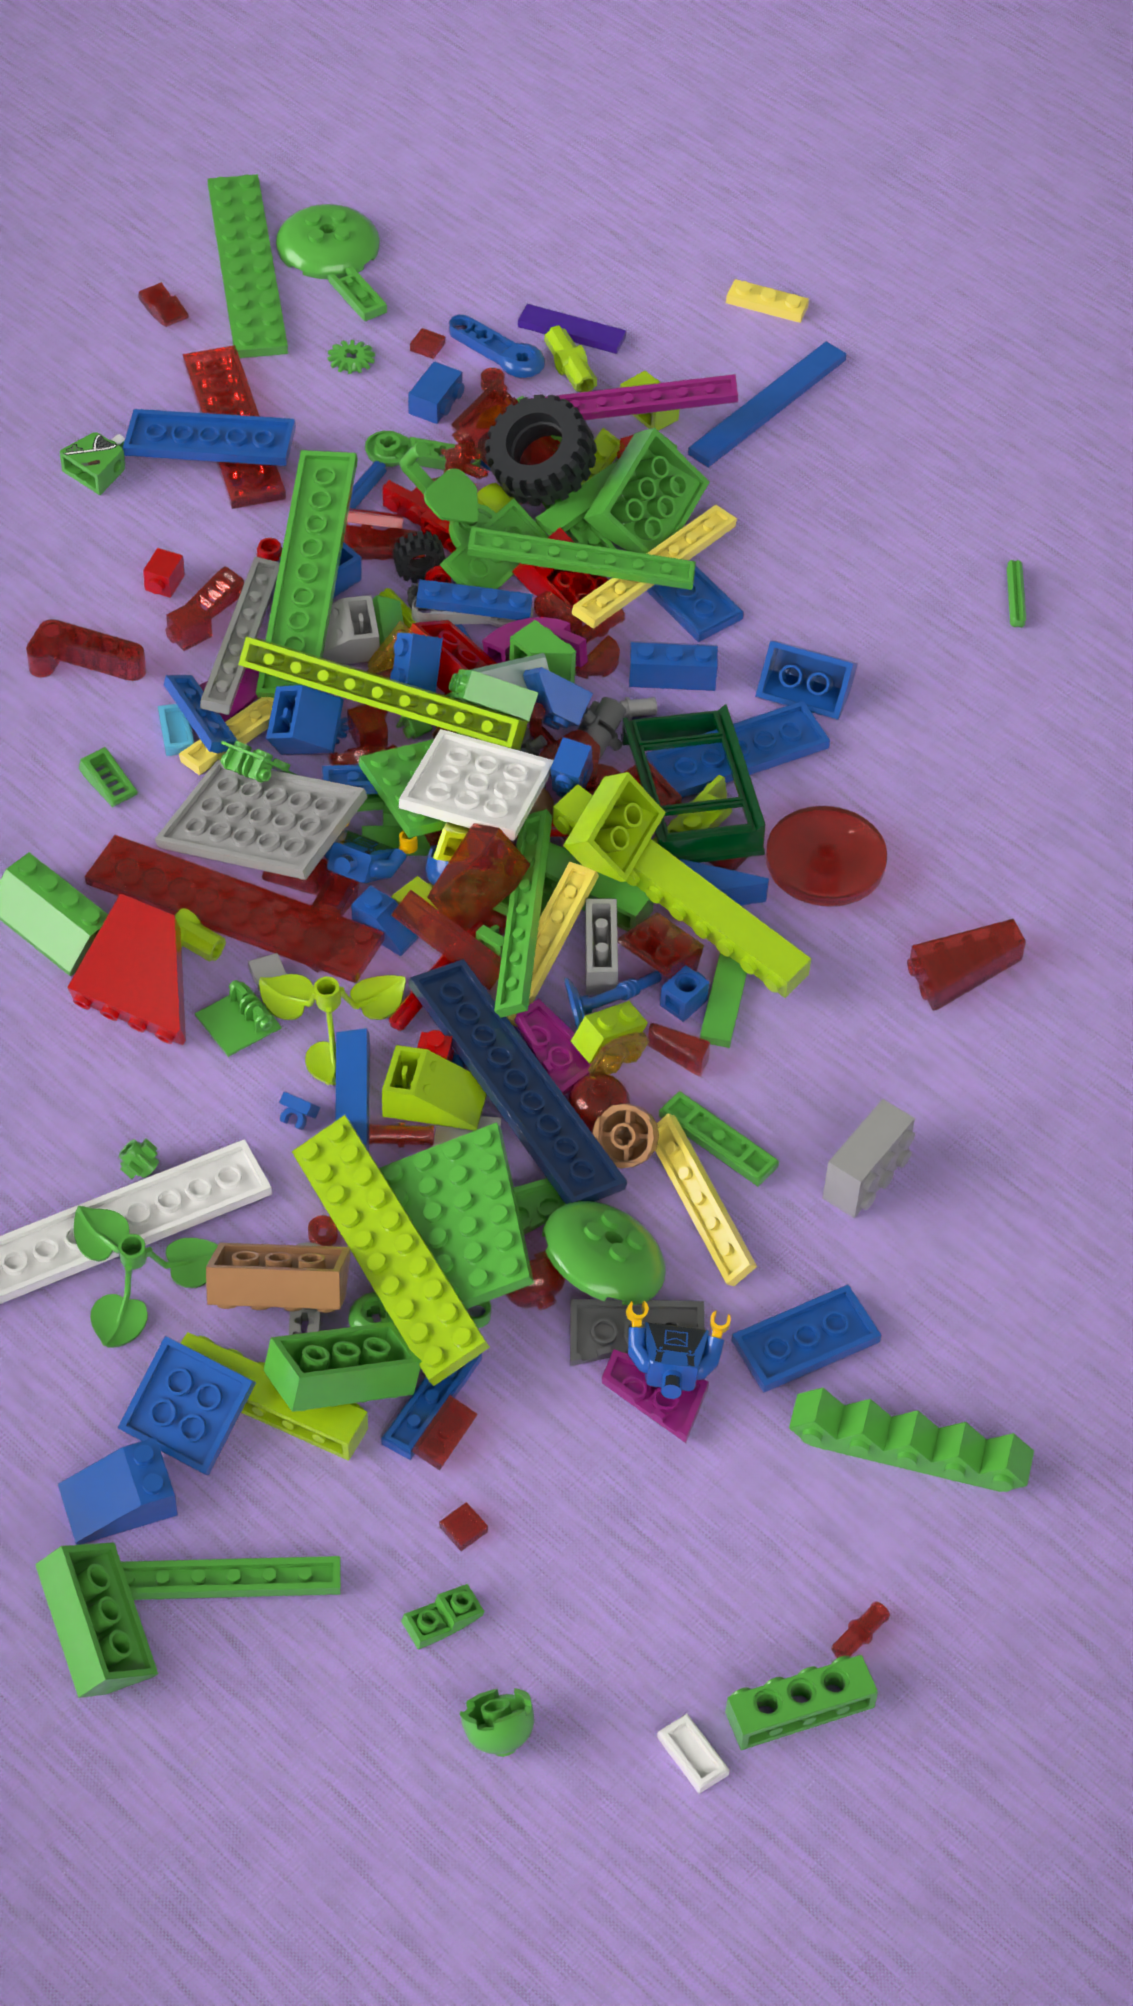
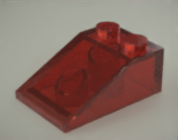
[427,823,531,934]

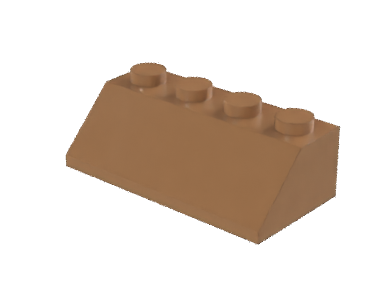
[206,1243,351,1313]

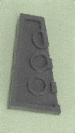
[570,1299,705,1366]

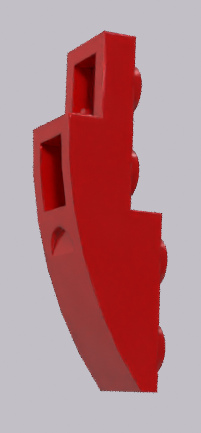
[383,480,457,553]

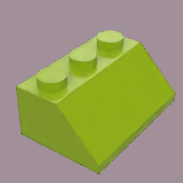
[563,772,666,882]

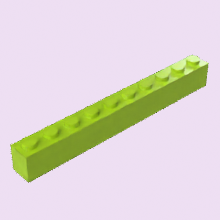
[238,636,528,750]
[553,784,811,998]

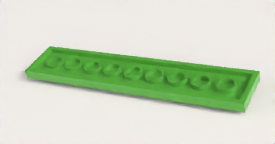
[207,174,288,359]
[256,450,358,698]

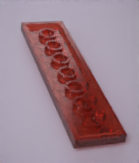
[183,345,286,509]

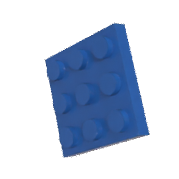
[118,1336,256,1475]

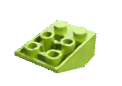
[382,1045,487,1131]

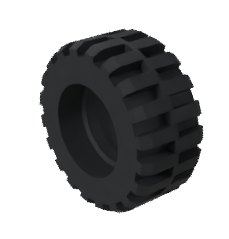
[485,394,597,506]

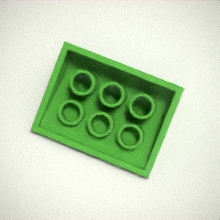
[584,427,710,554]

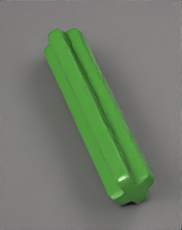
[1007,560,1026,628]

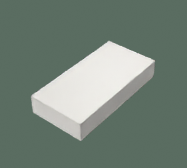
[657,1714,729,1794]

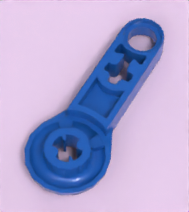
[449,314,545,378]

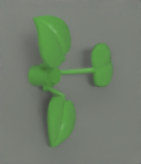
[74,1206,218,1348]

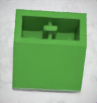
[510,620,576,684]

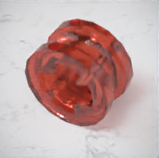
[481,368,505,394]
[308,1215,338,1246]

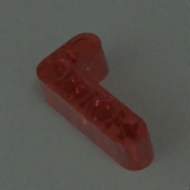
[26,619,146,681]

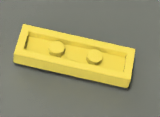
[726,279,809,323]

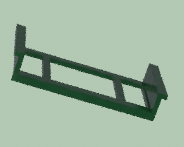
[621,704,766,863]

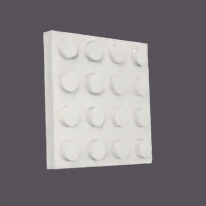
[399,729,554,841]

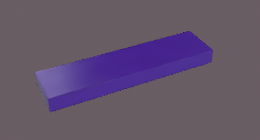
[518,303,626,354]

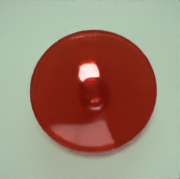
[766,806,887,907]

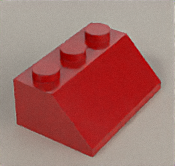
[408,620,497,695]

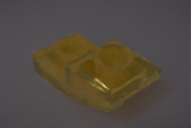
[588,1032,650,1074]

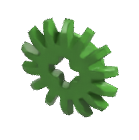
[327,339,375,374]

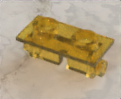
[367,621,413,678]

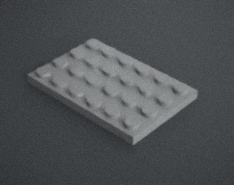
[155,759,367,880]

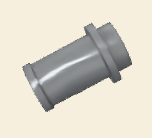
[620,697,657,720]

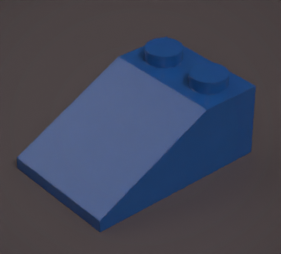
[58,1437,178,1545]

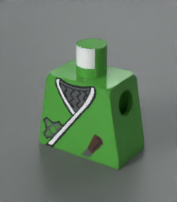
[60,432,125,495]

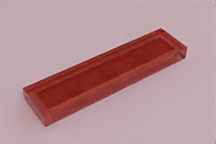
[391,890,501,990]

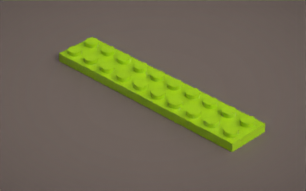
[292,1115,490,1386]

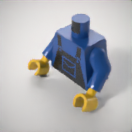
[324,821,418,884]
[626,1301,731,1399]

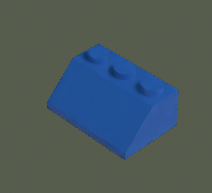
[755,640,858,720]
[629,641,718,691]

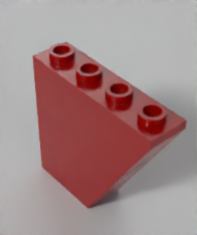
[67,893,186,1045]

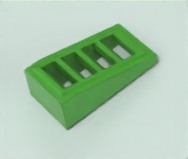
[79,747,138,807]

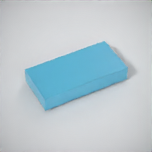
[158,704,194,756]

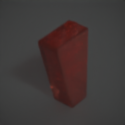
[907,918,1026,1011]

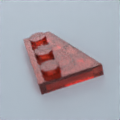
[343,522,425,560]

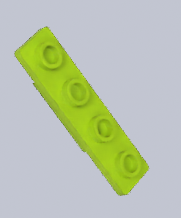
[653,775,732,843]

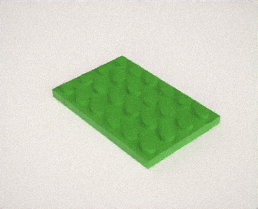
[379,1122,534,1309]

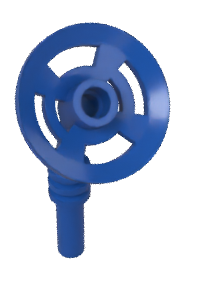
[564,971,662,1029]

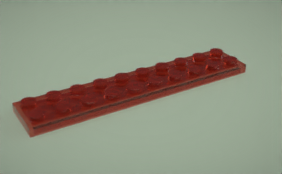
[84,835,385,983]

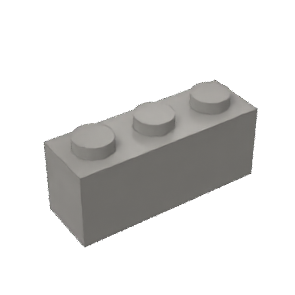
[585,899,618,995]

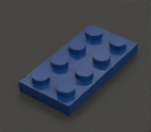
[731,1284,882,1393]

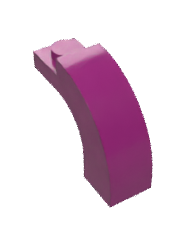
[482,617,588,667]

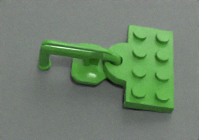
[399,441,549,589]

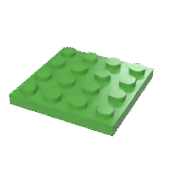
[359,733,473,838]

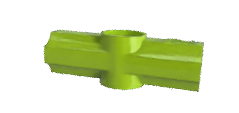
[544,325,597,392]

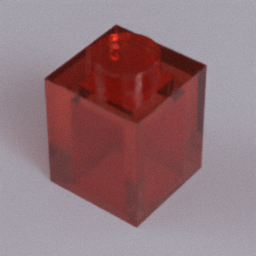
[165,600,213,651]

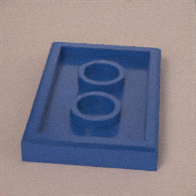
[647,565,744,642]

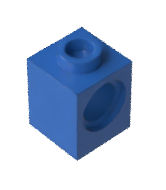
[660,965,709,1022]

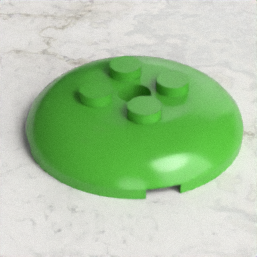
[276,204,380,279]
[542,1201,666,1305]

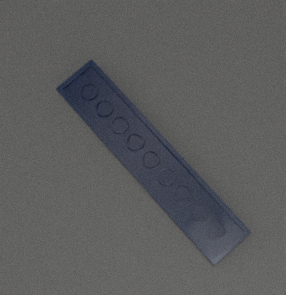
[409,959,628,1204]

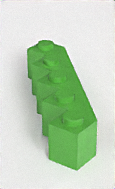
[789,1387,1034,1492]

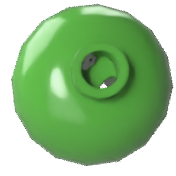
[460,1688,534,1757]

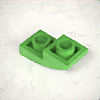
[401,1584,485,1650]

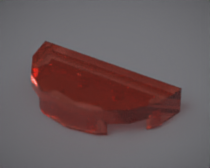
[575,635,620,679]

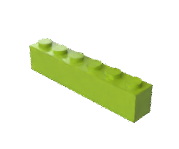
[181,1332,368,1461]

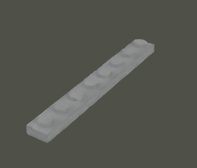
[200,557,280,715]

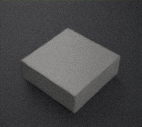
[248,953,286,991]

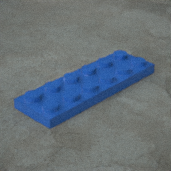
[123,409,296,466]
[646,701,830,801]

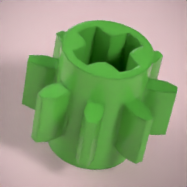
[118,1138,159,1179]

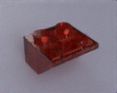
[618,912,704,980]

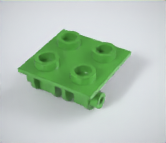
[221,741,297,783]
[195,980,282,1057]

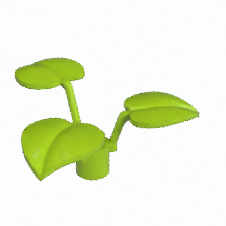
[259,974,406,1085]

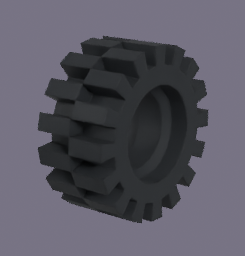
[392,531,446,583]

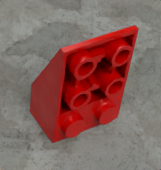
[512,527,609,622]

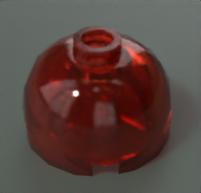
[568,1073,630,1133]
[505,1251,566,1311]

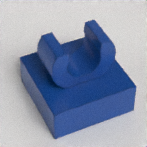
[279,1091,321,1130]

